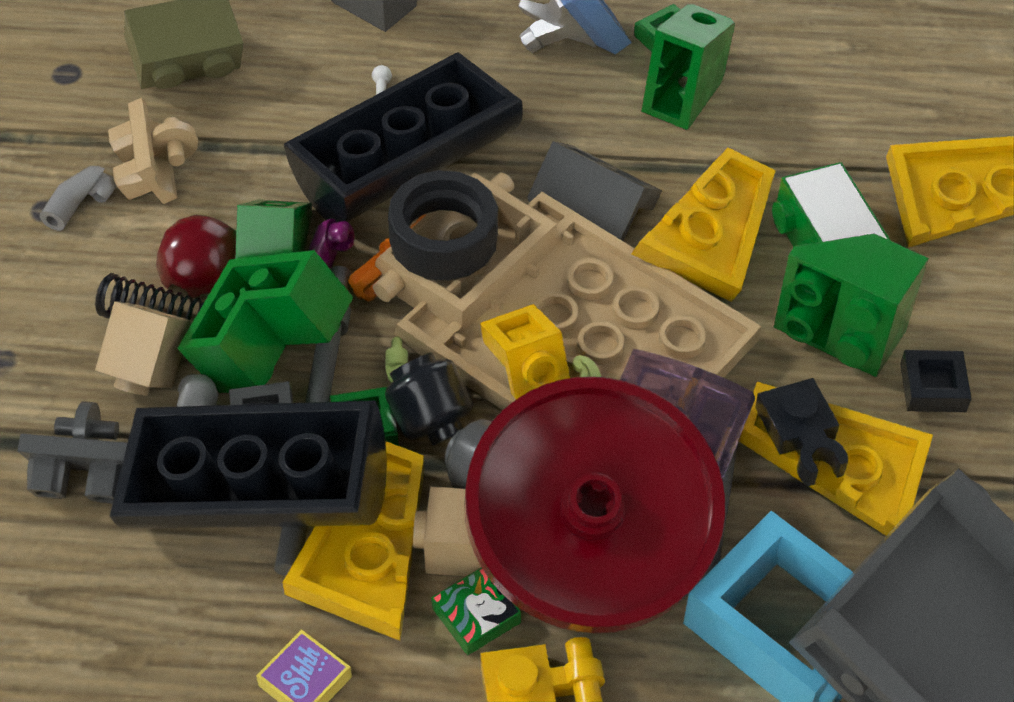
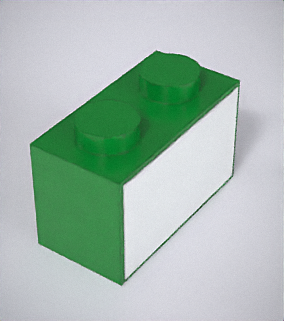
[772,162,891,247]

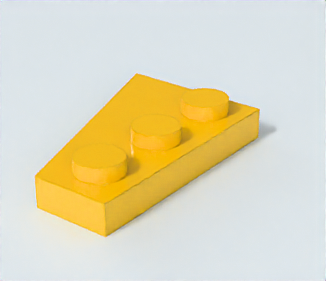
[631,147,776,302]
[738,381,933,536]

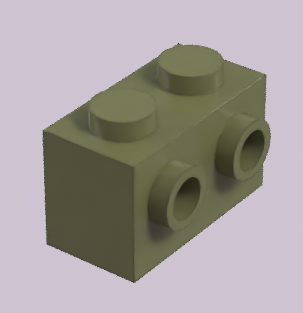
[124,0,244,89]

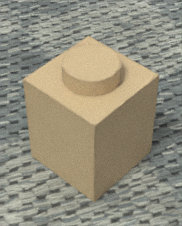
[95,301,191,396]
[413,487,481,576]

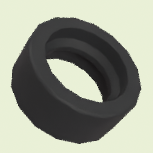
[388,170,498,281]

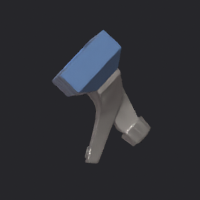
[518,0,632,54]

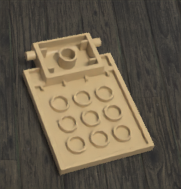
[373,172,762,417]

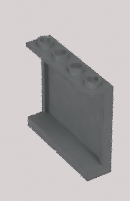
[789,469,1014,702]

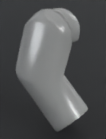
[40,166,116,231]

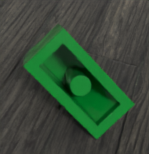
[235,199,312,259]

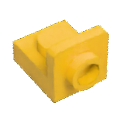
[480,304,570,399]

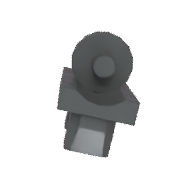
[17,401,127,504]

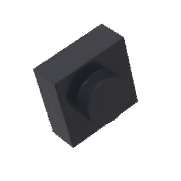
[900,350,972,412]

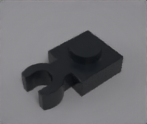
[755,378,848,486]

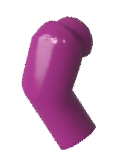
[308,218,355,269]

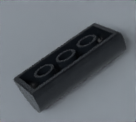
[284,52,523,222]
[110,401,387,529]

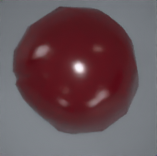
[156,214,236,298]

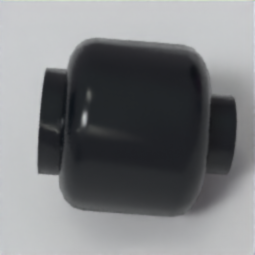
[385,352,474,446]

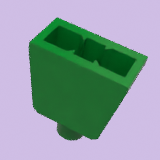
[641,4,735,130]

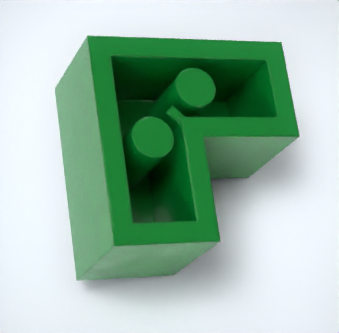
[177,250,353,393]

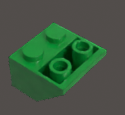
[773,233,929,377]

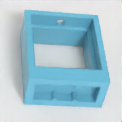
[683,511,853,702]

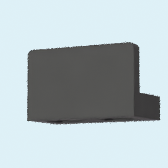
[527,141,662,241]

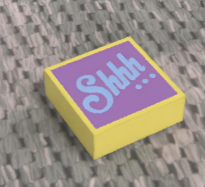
[256,629,352,702]

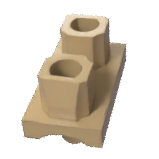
[108,97,198,204]

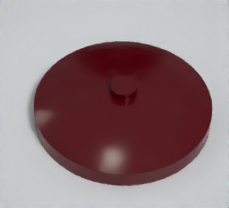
[464,377,725,633]

